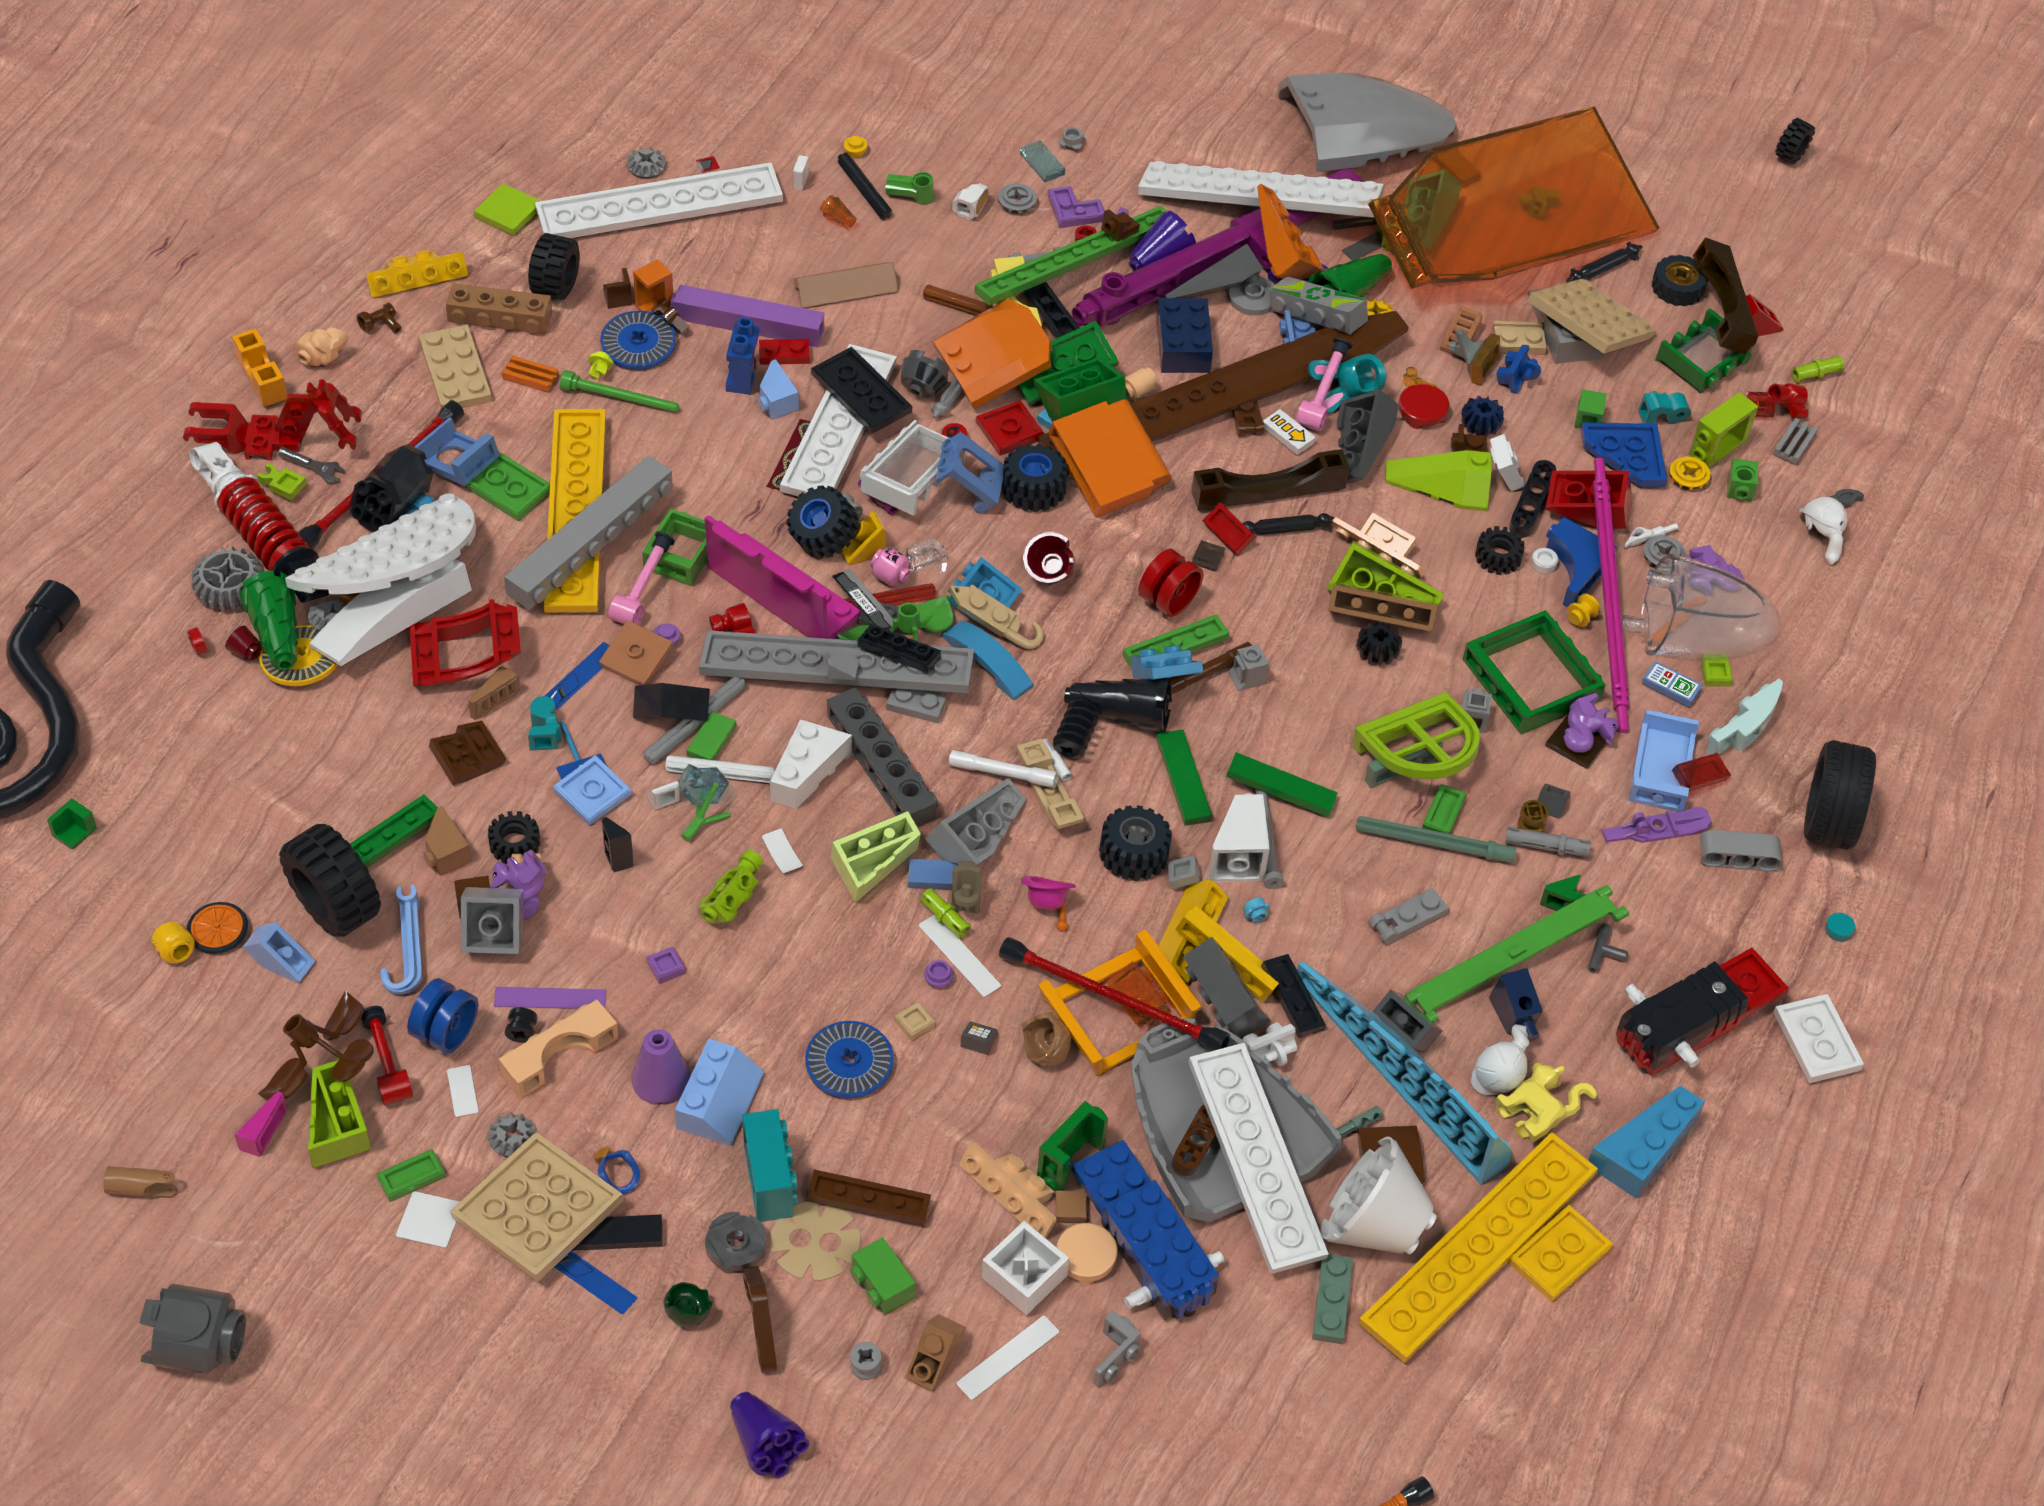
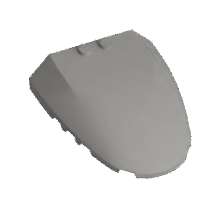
[1277,73,1455,172]
[1131,1018,1342,1223]

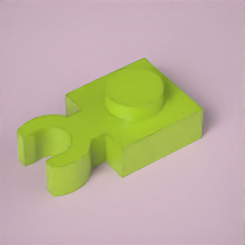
[257,463,307,501]

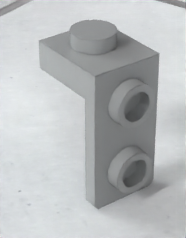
[1093,1311,1141,1387]

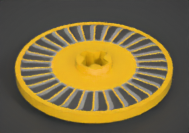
[259,625,338,686]

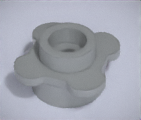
[1059,127,1085,150]

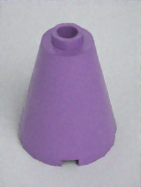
[631,1030,690,1105]

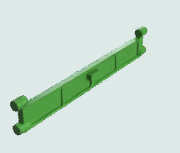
[1404,885,1629,1022]

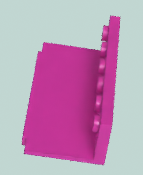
[704,515,861,639]

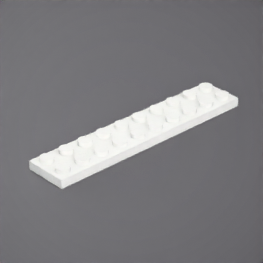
[1138,161,1384,217]
[535,162,783,238]

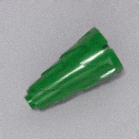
[1308,254,1392,298]
[239,571,298,670]

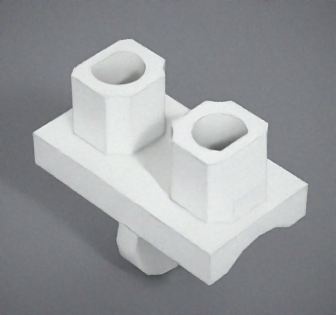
[1243,1022,1297,1067]

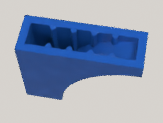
[1546,517,1617,607]

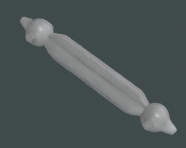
[931,378,963,418]

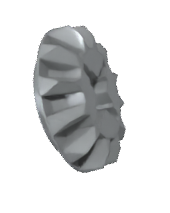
[627,147,666,177]
[998,183,1037,214]
[1643,536,1685,571]
[308,598,347,630]
[487,1112,536,1156]

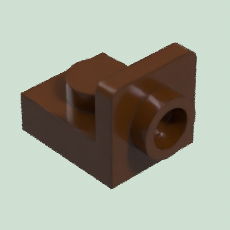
[1101,209,1140,242]
[1451,424,1487,452]

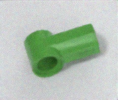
[885,172,934,204]

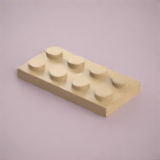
[418,324,492,408]

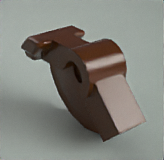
[651,297,689,333]

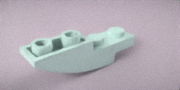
[1706,679,1783,758]

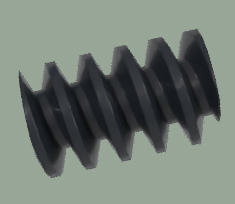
[1053,699,1098,760]

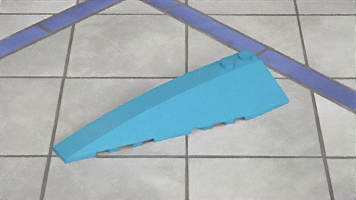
[1297,962,1512,1185]

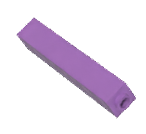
[670,285,824,347]

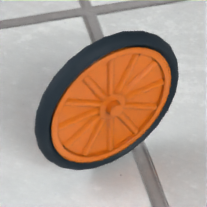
[186,902,248,954]

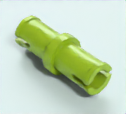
[1792,355,1844,382]
[919,888,971,939]

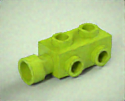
[698,849,764,924]

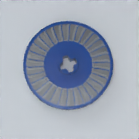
[600,310,676,370]
[805,1021,893,1099]

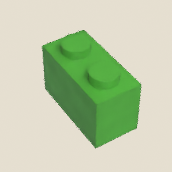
[850,1237,916,1315]

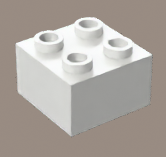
[981,1221,1069,1315]

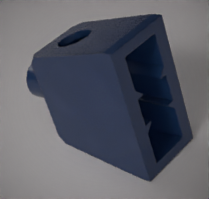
[1489,968,1542,1042]

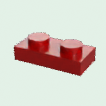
[759,339,810,365]

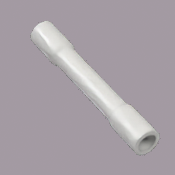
[949,750,1058,788]

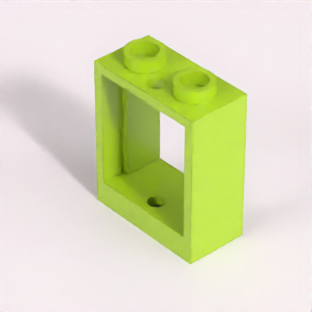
[1689,392,1759,468]

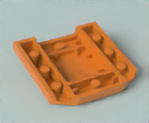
[932,299,1052,409]

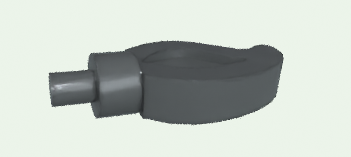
[1829,489,1864,508]

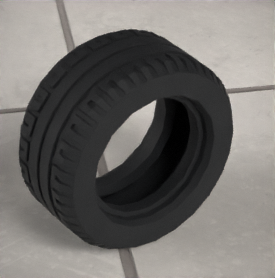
[1804,740,1876,850]

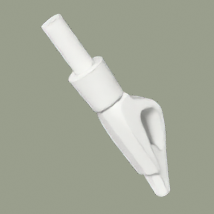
[1624,523,1678,548]

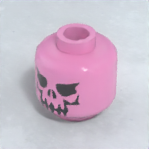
[870,547,911,586]

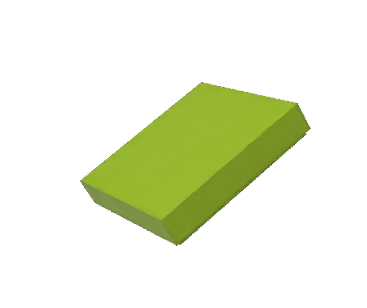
[474,183,540,236]

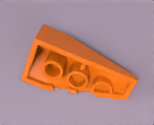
[1257,184,1324,280]

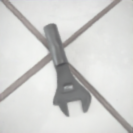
[278,447,345,484]

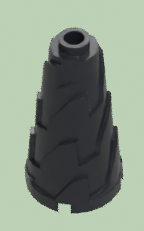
[1064,678,1172,732]

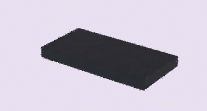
[811,346,913,434]

